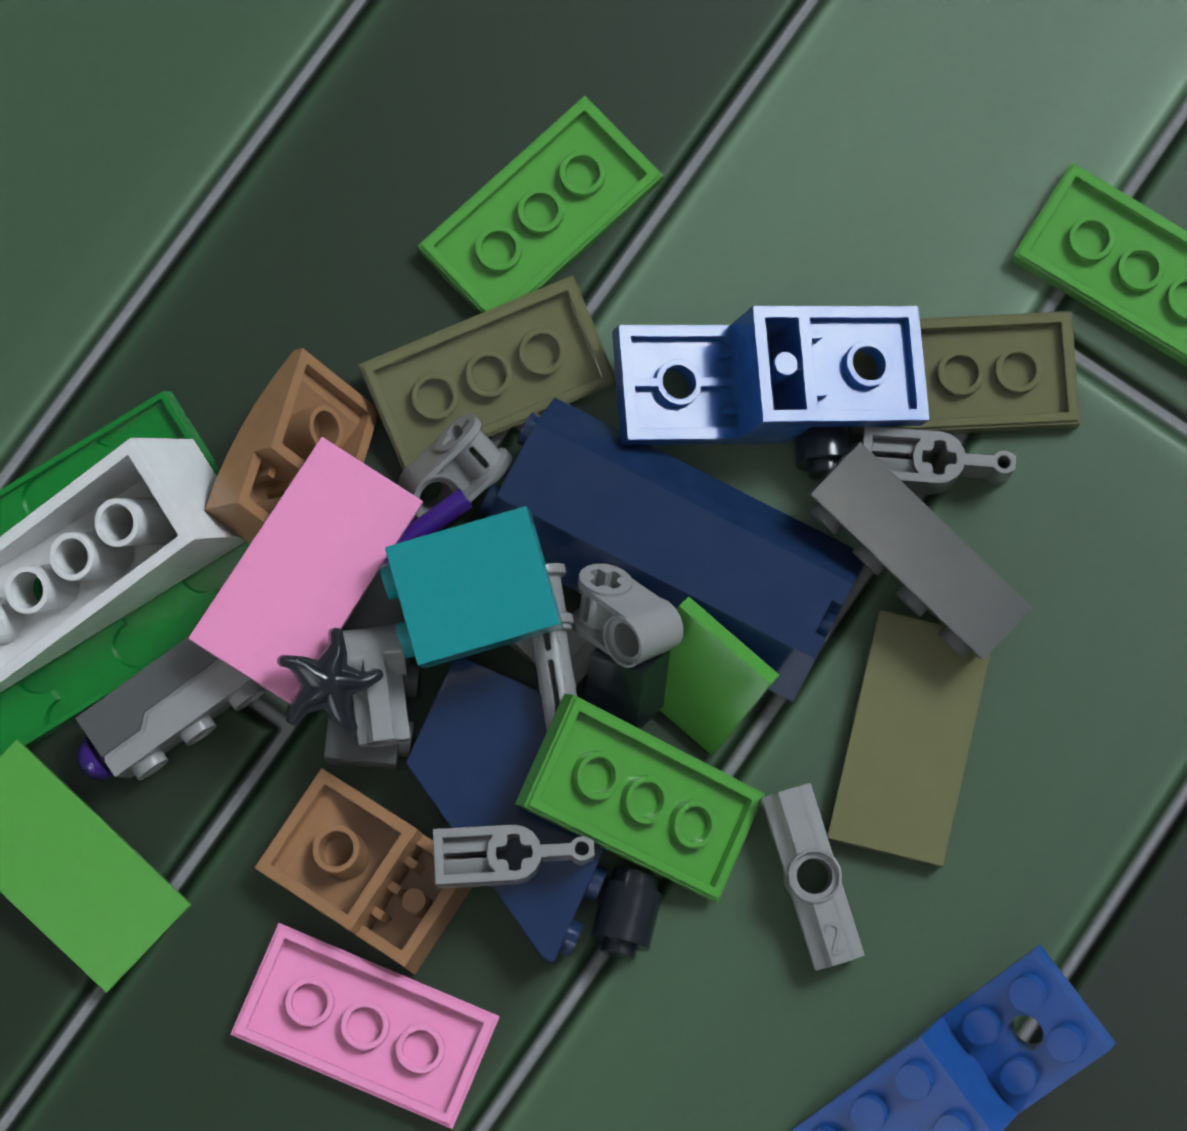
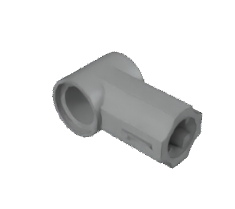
[342,624,411,747]

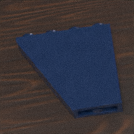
[406,657,609,965]

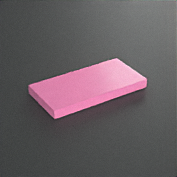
[188,437,423,705]
[230,923,500,1129]

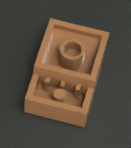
[205,348,379,544]
[255,768,473,974]

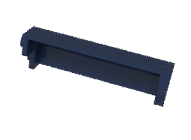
[478,397,864,702]

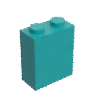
[379,506,564,669]

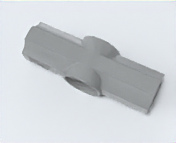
[760,783,865,971]

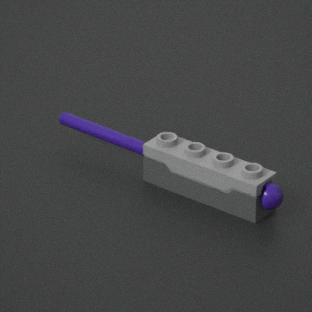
[75,488,473,781]

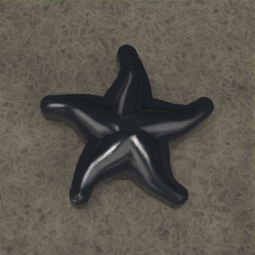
[277,628,383,733]

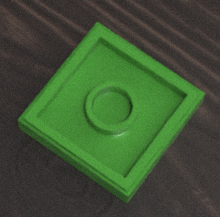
[660,597,779,756]

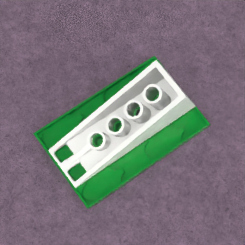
[0,391,250,756]

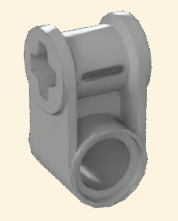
[398,413,513,517]
[572,564,683,668]

